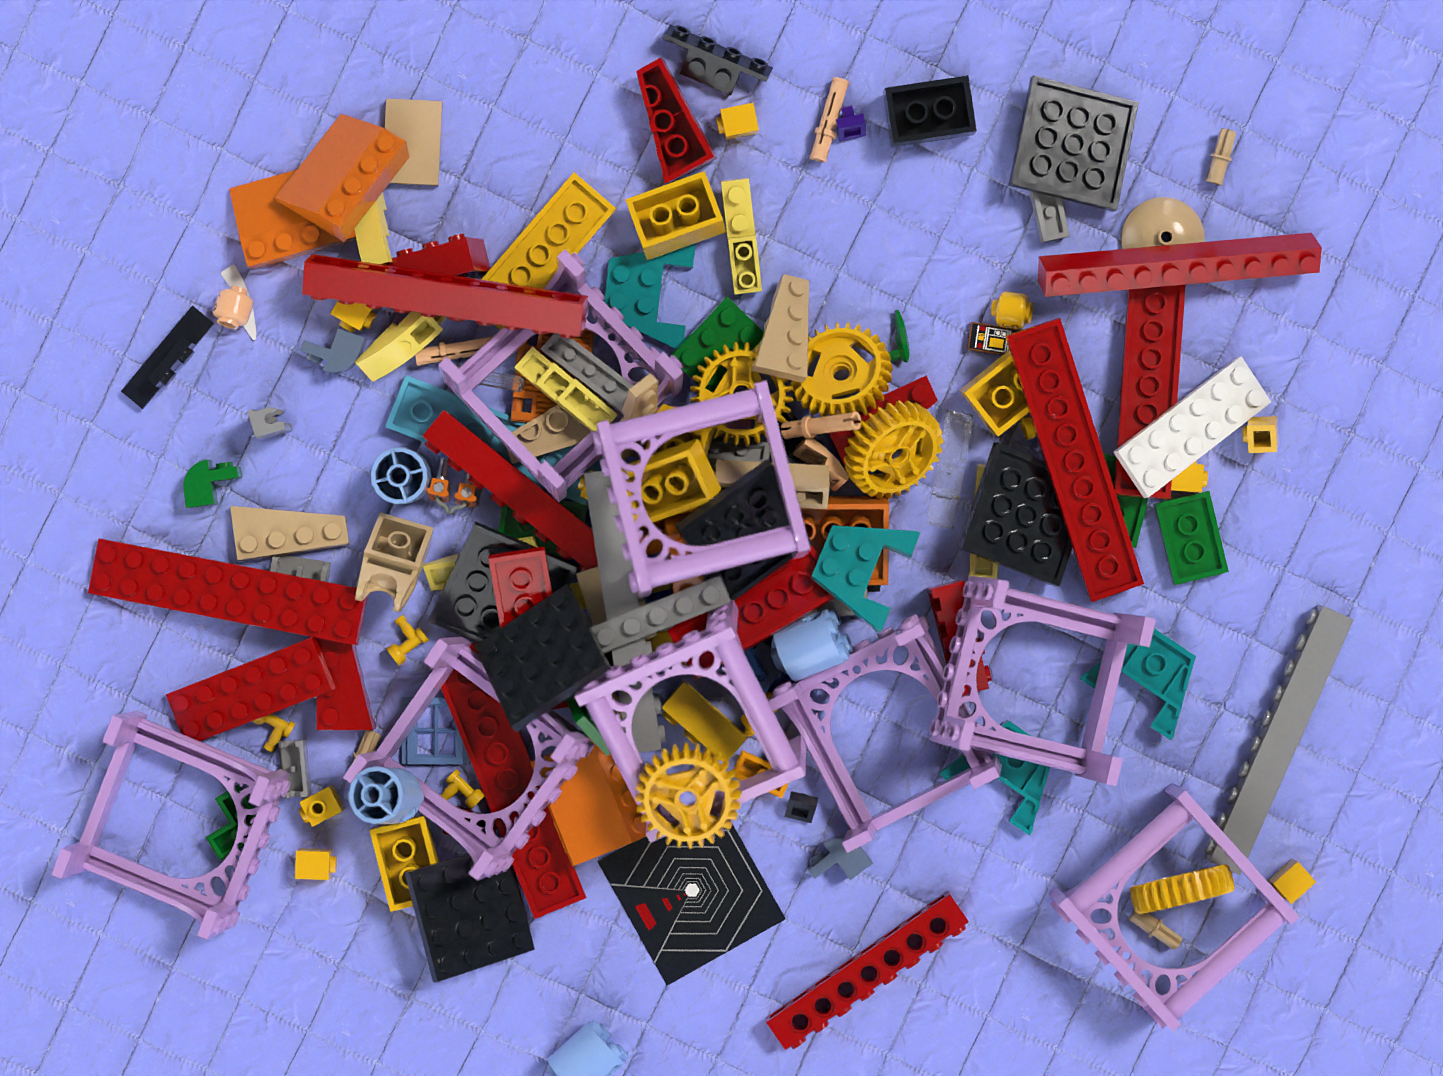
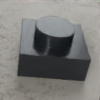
[784,791,818,823]

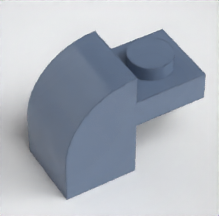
[300,328,367,374]
[807,836,873,880]

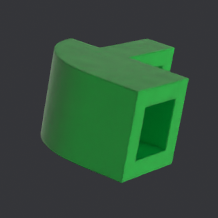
[183,459,242,508]

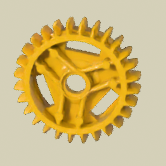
[790,322,893,417]
[690,342,793,446]
[843,400,944,499]
[635,742,742,849]
[1130,864,1235,914]

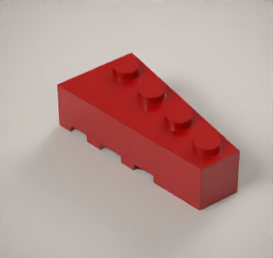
[636,57,718,185]
[386,234,491,277]
[828,375,938,473]
[927,580,992,696]
[317,638,376,730]

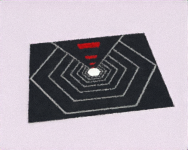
[598,813,786,986]

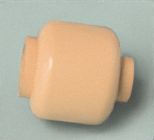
[213,286,254,329]

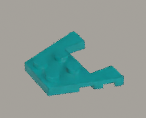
[604,243,696,349]
[811,525,921,634]
[1080,628,1196,740]
[939,720,1050,836]

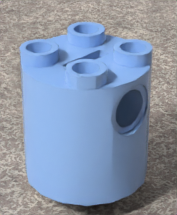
[371,448,432,504]
[771,609,852,682]
[349,766,424,824]
[547,1020,629,1076]

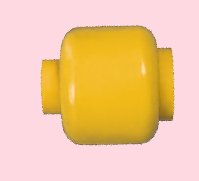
[991,291,1034,330]

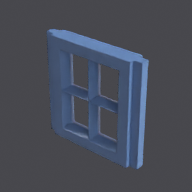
[402,697,469,764]

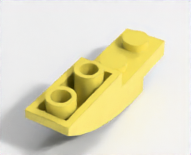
[721,178,762,294]
[354,311,447,382]

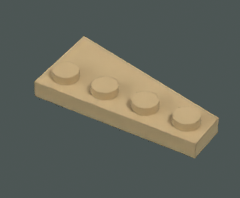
[751,274,809,383]
[619,373,658,460]
[507,388,613,465]
[230,506,350,562]

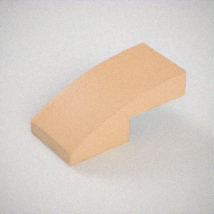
[793,438,849,491]

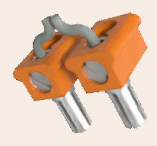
[427,458,478,514]

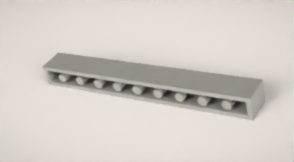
[584,470,666,753]
[1204,605,1354,875]

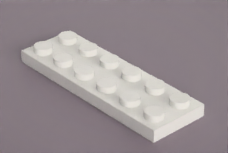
[1113,356,1271,498]

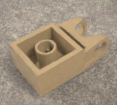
[355,512,434,613]

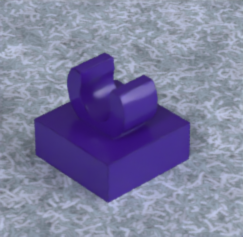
[836,105,866,142]

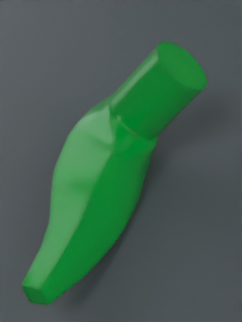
[888,310,910,363]

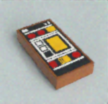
[966,322,1021,355]

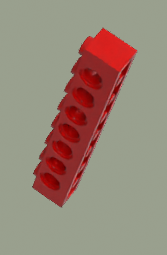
[765,891,969,1050]

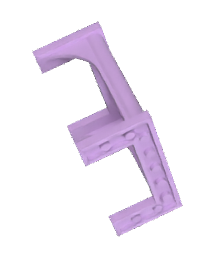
[439,249,683,503]
[593,381,810,598]
[930,576,1156,786]
[575,600,806,843]
[768,614,1002,853]
[343,637,594,880]
[51,711,291,940]
[1049,783,1299,1031]

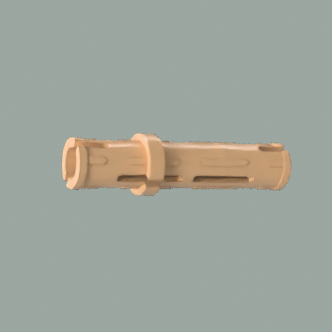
[809,77,850,163]
[415,336,493,366]
[781,412,861,439]

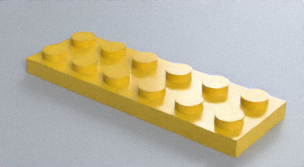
[481,172,617,330]

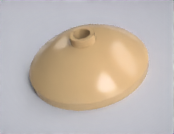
[1121,197,1205,249]

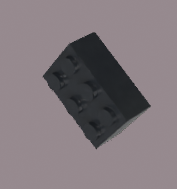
[883,75,977,148]

